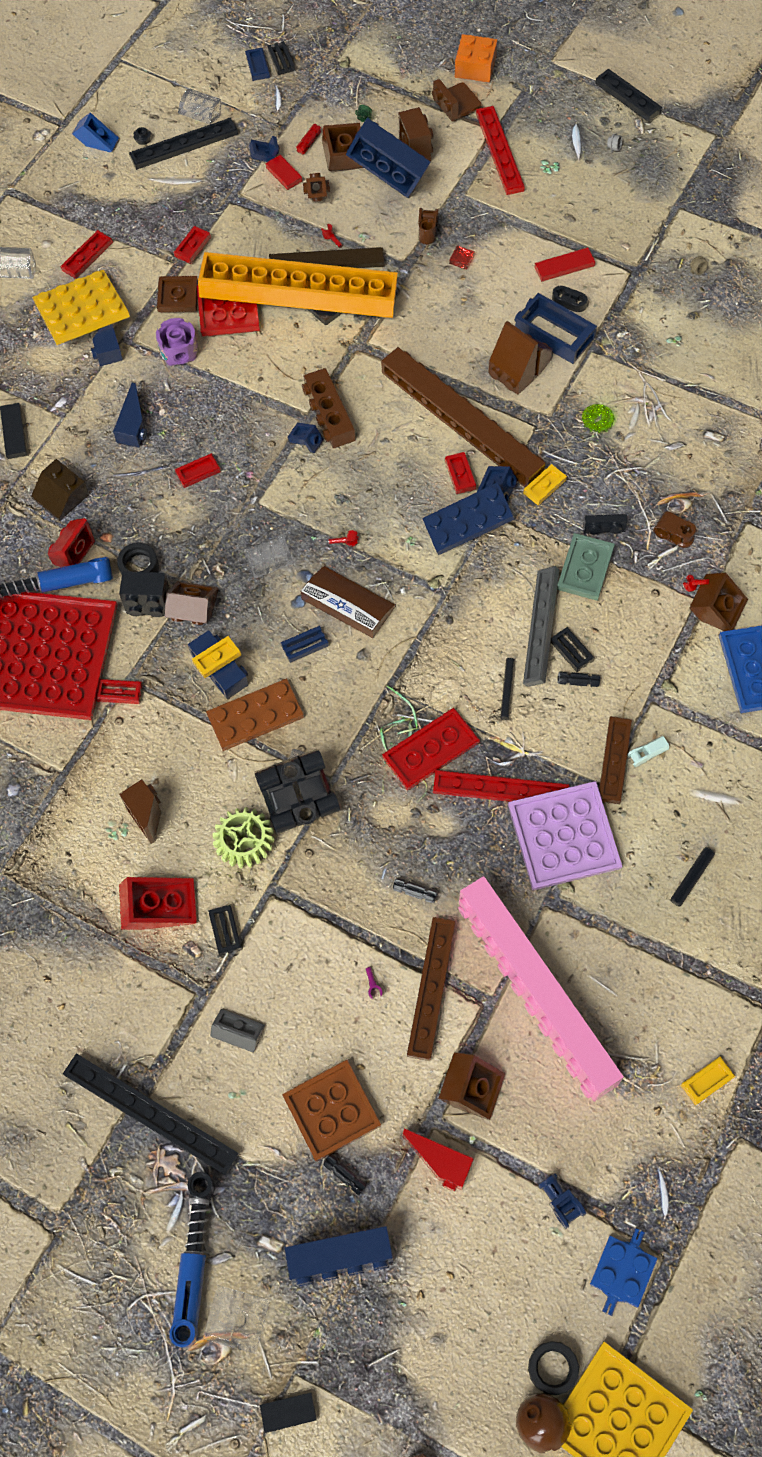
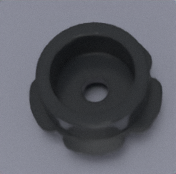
[133,127,151,145]

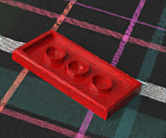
[382,707,480,791]

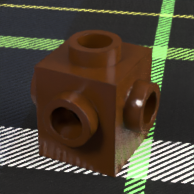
[303,173,330,202]

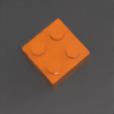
[455,34,497,83]

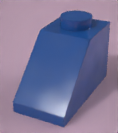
[72,112,119,152]

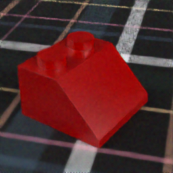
[48,518,95,567]

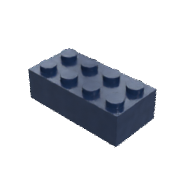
[346,117,431,198]
[284,1226,393,1287]

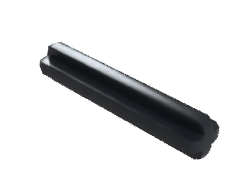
[670,847,715,907]

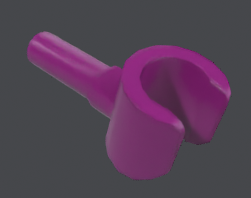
[366,967,382,1000]

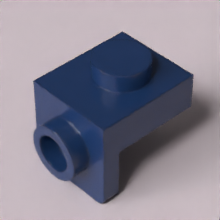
[249,136,280,162]

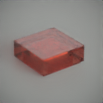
[449,245,475,270]

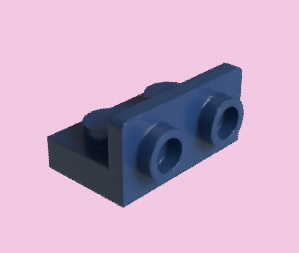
[477,466,517,503]

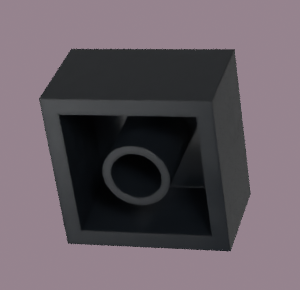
[119,571,170,617]

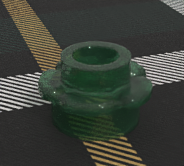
[355,105,372,122]

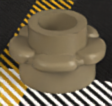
[690,256,708,275]

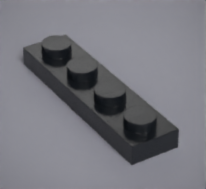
[595,69,662,122]

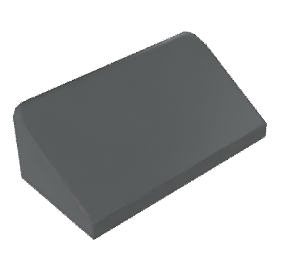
[210,1009,265,1052]

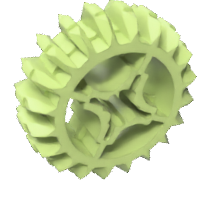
[213,807,274,869]

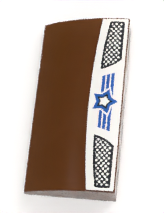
[300,566,396,639]

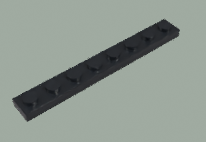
[63,1053,240,1176]

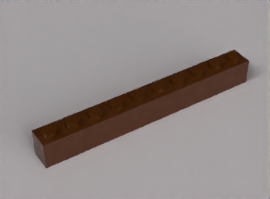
[381,347,546,487]

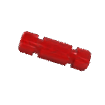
[296,124,321,155]

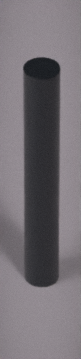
[500,658,515,720]

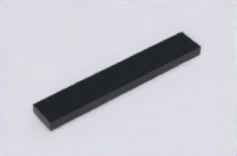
[129,117,238,170]

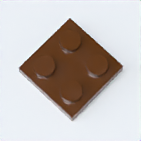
[157,276,198,312]

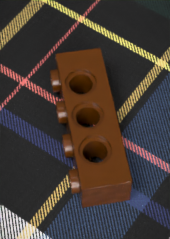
[302,368,355,449]

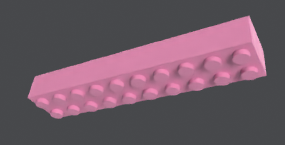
[458,876,624,1102]

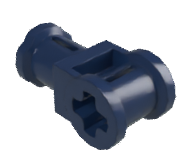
[538,1173,586,1229]

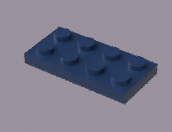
[422,482,515,555]

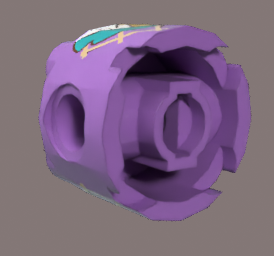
[156,318,198,366]

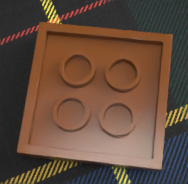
[282,1060,381,1162]

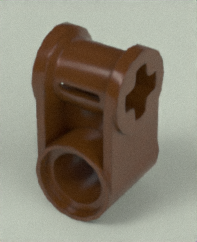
[418,208,439,245]
[653,511,696,548]

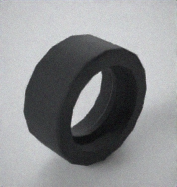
[117,542,159,575]
[528,1341,579,1395]

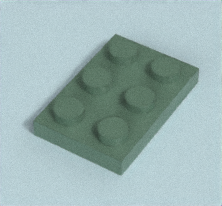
[557,533,615,601]

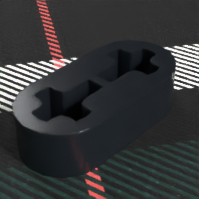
[552,285,588,312]

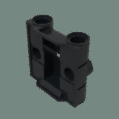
[254,749,341,834]

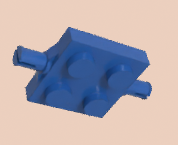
[590,1228,658,1316]

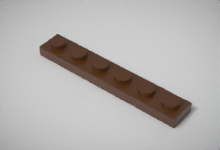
[407,917,456,1061]

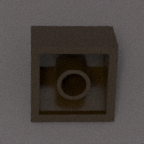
[31,459,89,521]

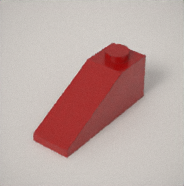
[402,1128,474,1192]

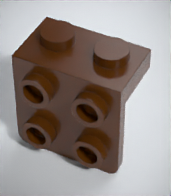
[432,79,481,121]

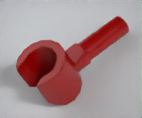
[321,224,343,248]
[329,530,359,547]
[683,575,709,592]

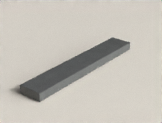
[523,566,559,687]

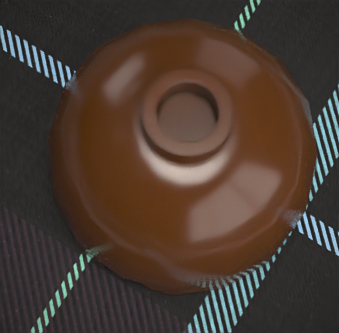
[516,1393,571,1453]

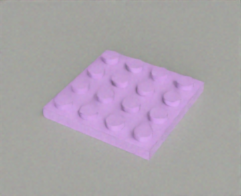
[508,781,622,891]

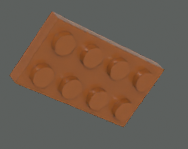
[206,678,304,751]

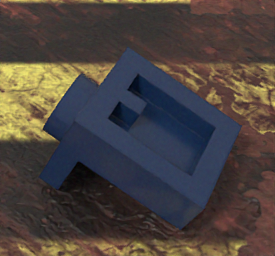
[287,422,324,453]

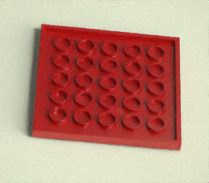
[0,592,118,720]

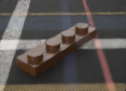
[599,716,632,805]

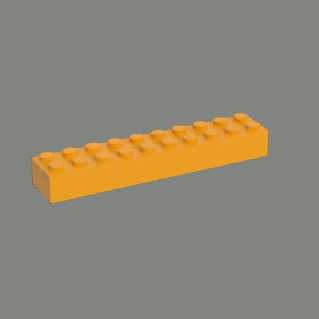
[198,252,398,318]

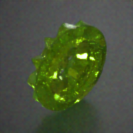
[581,404,614,433]

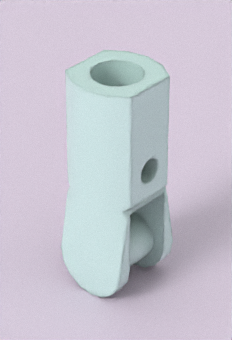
[627,736,669,767]

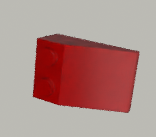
[119,877,197,930]

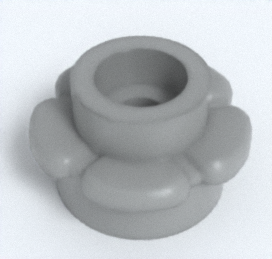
[607,133,623,152]

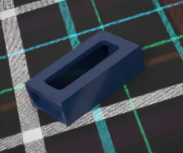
[514,293,597,364]

